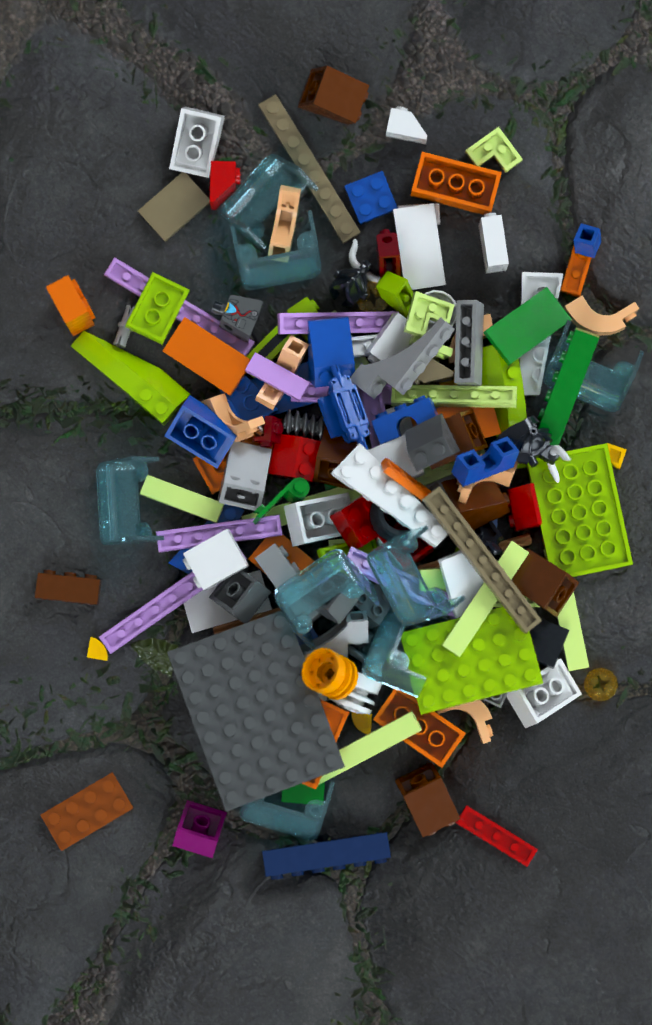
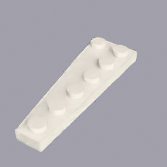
[519,272,563,396]
[330,444,448,548]

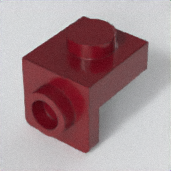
[253,416,283,447]

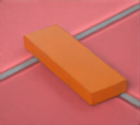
[560,246,591,297]
[381,457,432,501]

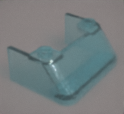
[220,154,319,249]
[230,210,322,290]
[543,320,644,412]
[96,456,164,545]
[367,525,465,626]
[274,549,380,650]
[362,603,450,698]
[239,781,335,840]

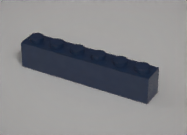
[262,832,391,880]

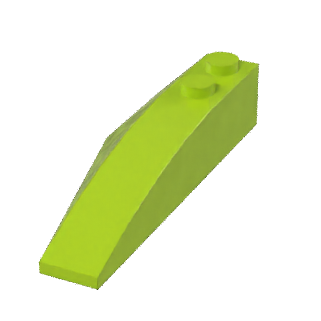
[71,331,191,426]
[482,345,527,469]

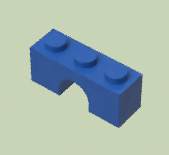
[371,395,438,445]
[452,436,519,487]

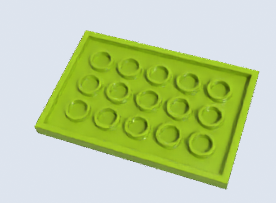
[527,443,633,577]
[400,607,543,715]

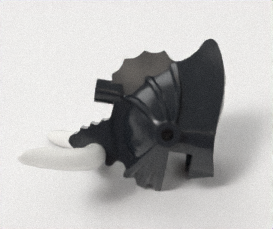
[329,239,380,308]
[496,415,571,483]

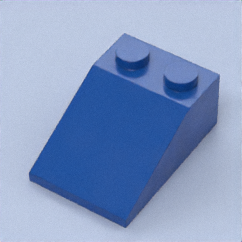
[307,317,355,387]
[165,395,237,469]

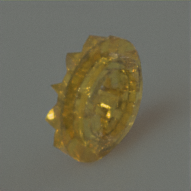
[356,282,388,312]
[584,668,618,701]

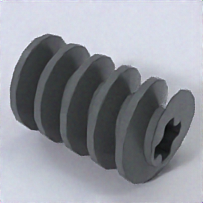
[281,409,326,441]

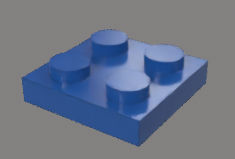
[344,171,398,225]

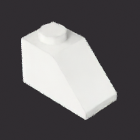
[386,106,427,144]

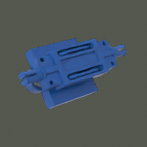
[317,364,371,450]

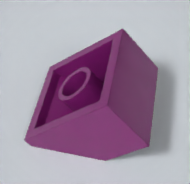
[172,800,227,858]

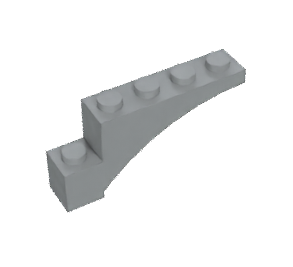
[350,317,455,399]
[300,611,369,659]

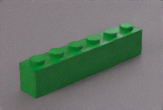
[537,327,599,446]

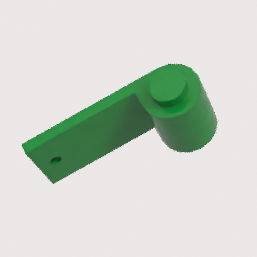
[253,477,310,525]

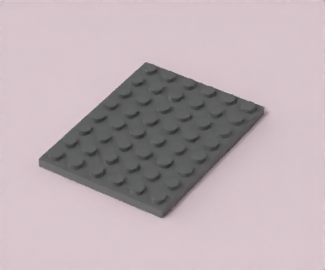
[167,609,345,812]

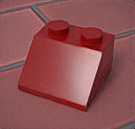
[210,161,241,210]
[268,434,321,483]
[506,483,542,532]

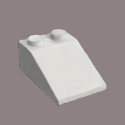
[169,107,225,178]
[284,492,350,547]
[506,659,582,728]

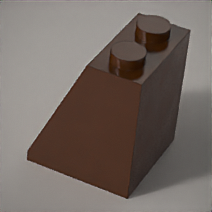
[298,66,369,125]
[430,409,488,470]
[313,425,366,490]
[441,478,510,530]
[511,548,579,617]
[395,762,460,837]

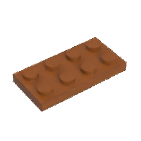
[40,772,134,851]

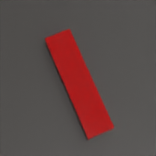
[456,805,538,867]

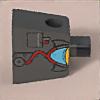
[211,295,263,343]

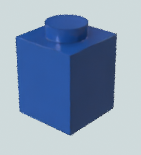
[574,223,601,258]

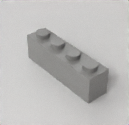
[454,300,484,386]
[255,543,321,627]

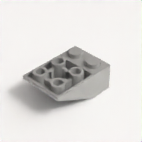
[217,442,272,511]

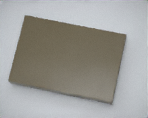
[138,172,210,242]

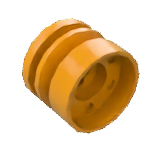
[301,648,358,700]

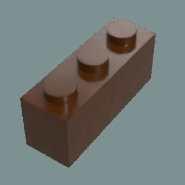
[35,570,102,606]

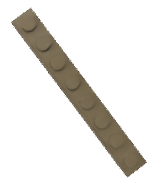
[258,94,361,244]
[422,486,542,634]

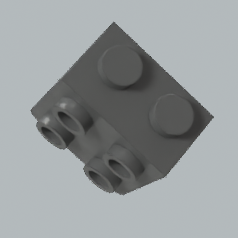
[349,576,399,630]

